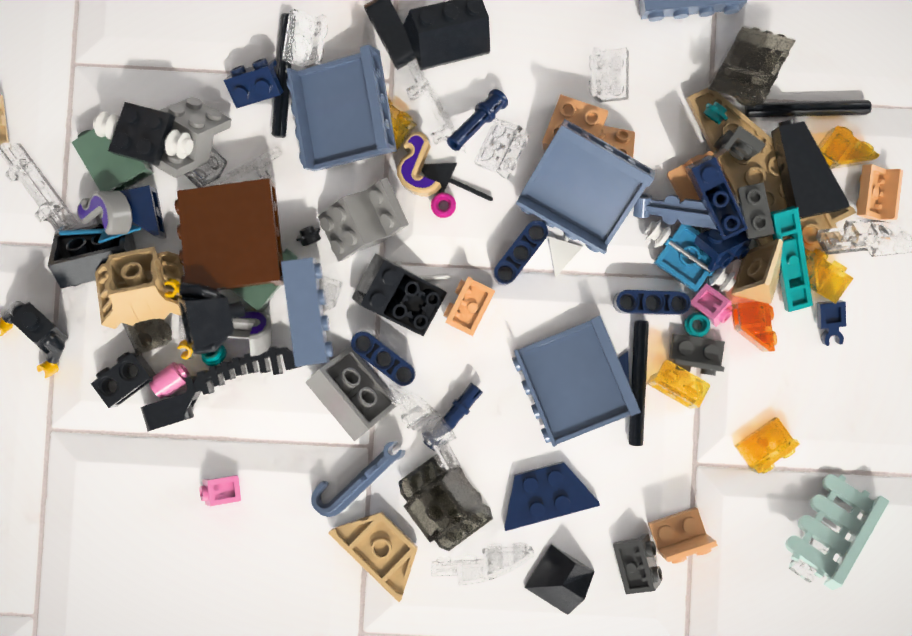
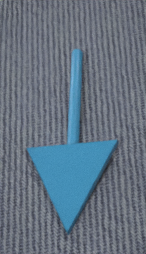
[59,225,141,243]

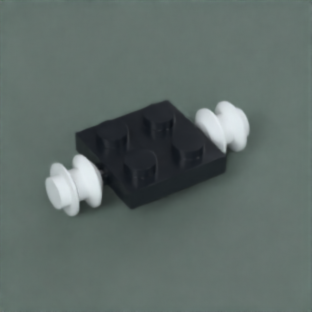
[93,102,193,166]

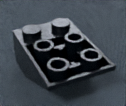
[351,253,448,337]

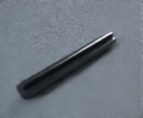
[271,13,295,138]
[744,100,872,118]
[629,320,649,446]

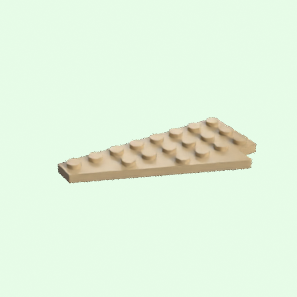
[686,86,856,265]

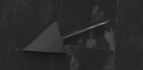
[421,163,493,201]

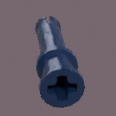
[446,89,508,151]

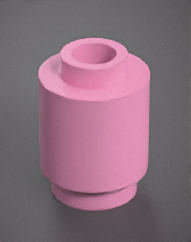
[149,362,190,399]

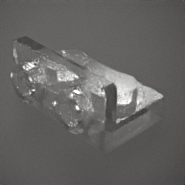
[282,9,328,68]

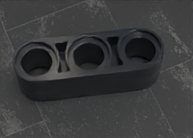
[363,0,416,70]

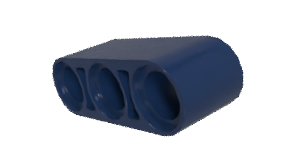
[493,220,548,286]
[612,290,691,316]
[351,332,416,386]

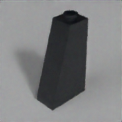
[771,119,850,219]

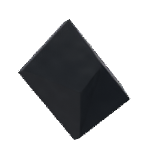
[524,544,595,615]

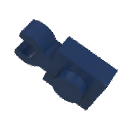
[816,300,847,346]

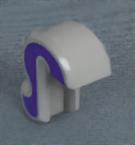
[77,191,133,235]
[228,310,272,356]

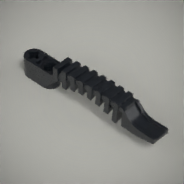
[140,346,303,432]

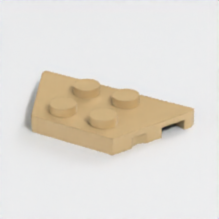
[328,511,418,602]

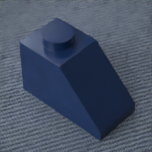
[120,185,167,239]

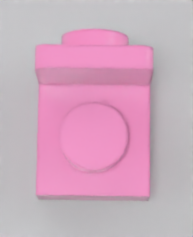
[691,283,732,327]
[199,475,241,506]

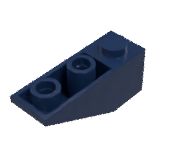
[685,155,748,240]

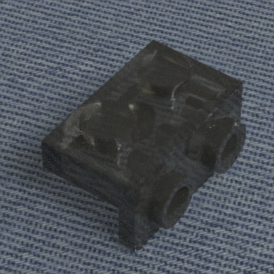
[122,318,172,356]

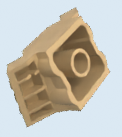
[95,246,184,329]

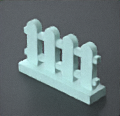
[785,474,890,591]

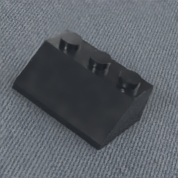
[403,0,490,71]
[47,224,136,289]

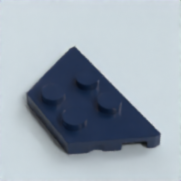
[504,461,600,531]

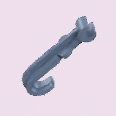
[633,193,742,229]
[311,441,406,517]

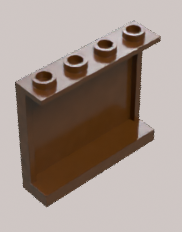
[175,178,284,290]

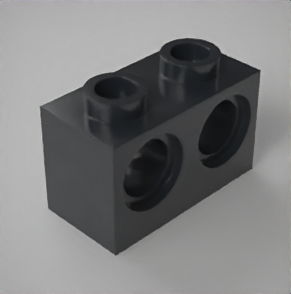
[90,352,156,408]

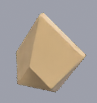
[731,239,783,304]

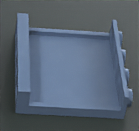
[286,45,397,172]
[516,119,655,255]
[512,316,641,447]

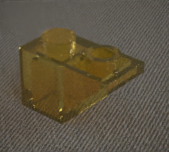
[818,125,880,169]
[805,248,854,304]

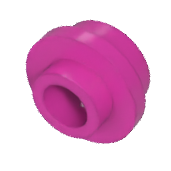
[431,193,456,218]

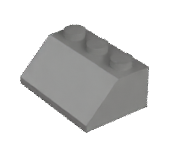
[305,346,400,442]

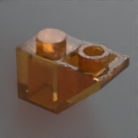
[732,301,777,352]

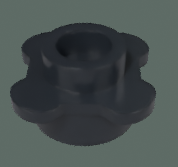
[296,225,321,246]

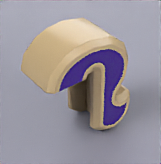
[397,132,441,197]

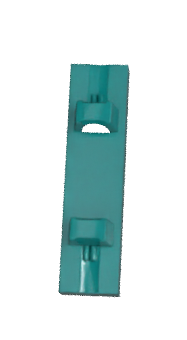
[770,206,813,312]

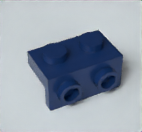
[223,58,283,109]
[694,229,753,272]

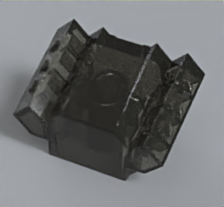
[708,25,797,108]
[398,449,493,552]

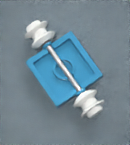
[644,220,736,293]

